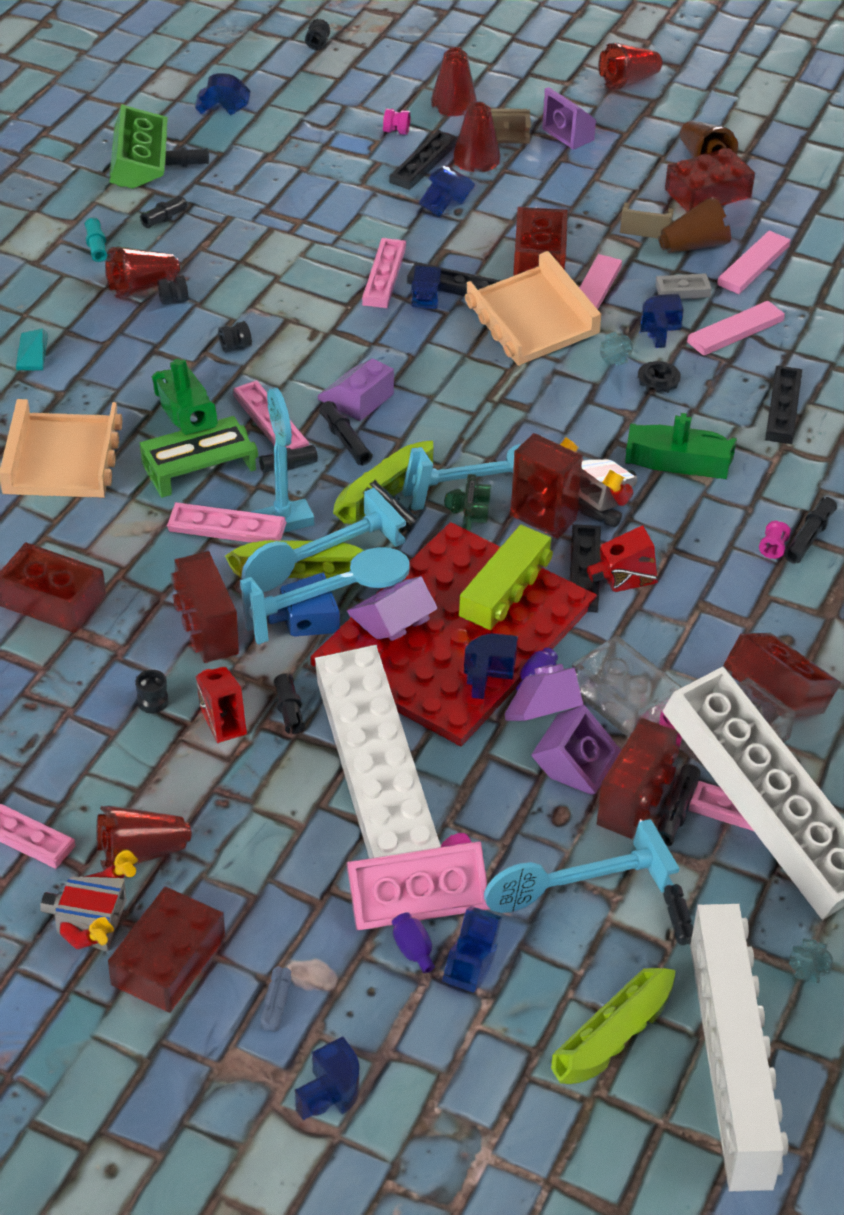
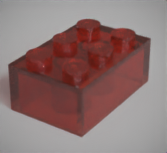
[665,148,755,212]
[513,207,568,276]
[510,433,583,539]
[0,542,106,633]
[171,551,239,663]
[723,632,841,718]
[596,718,679,839]
[108,886,225,1013]

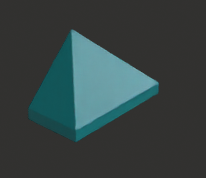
[16,328,48,371]

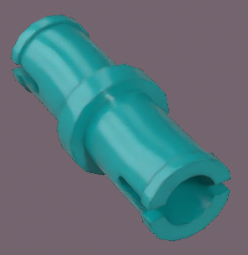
[84,217,108,262]

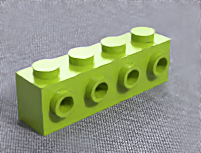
[459,524,553,630]

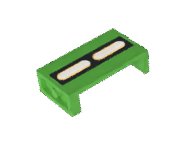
[140,416,259,498]

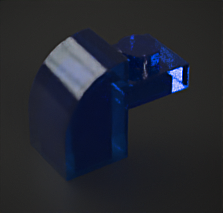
[195,73,251,115]
[419,166,475,217]
[411,266,442,309]
[640,294,684,348]
[464,634,518,699]
[442,906,502,993]
[295,1036,360,1120]

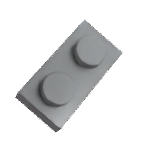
[655,274,712,300]

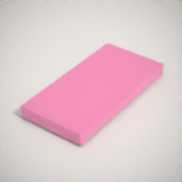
[347,841,490,930]

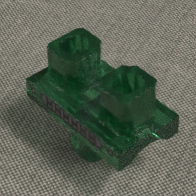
[444,474,491,530]

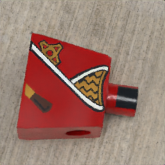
[587,525,658,592]
[196,666,247,743]

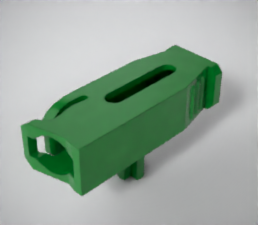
[151,359,218,435]
[625,413,737,480]

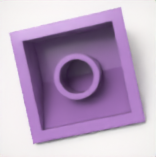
[542,87,596,150]
[318,358,394,421]
[347,576,438,641]
[504,664,583,721]
[531,705,622,795]

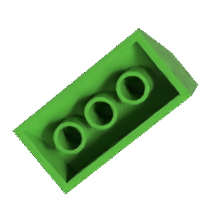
[109,104,168,189]

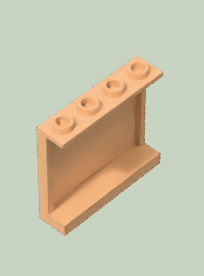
[465,251,601,366]
[0,399,122,498]

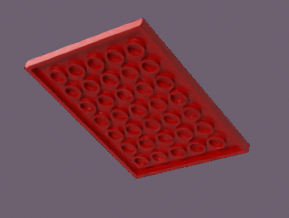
[310,522,597,747]

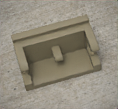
[482,108,531,144]
[620,202,674,239]

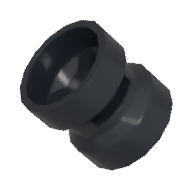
[305,19,331,50]
[157,275,188,305]
[218,321,252,353]
[135,669,169,714]

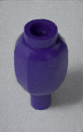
[516,648,558,691]
[392,912,435,974]

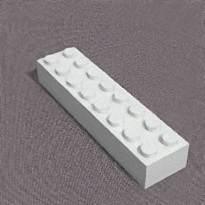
[315,645,441,858]
[663,666,844,920]
[690,904,788,1191]

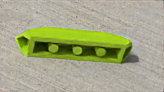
[333,440,434,524]
[225,541,364,578]
[551,968,676,1084]

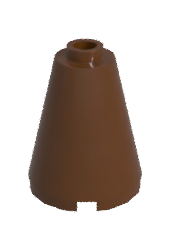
[679,120,738,174]
[658,197,731,253]

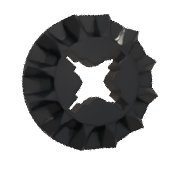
[637,361,681,393]

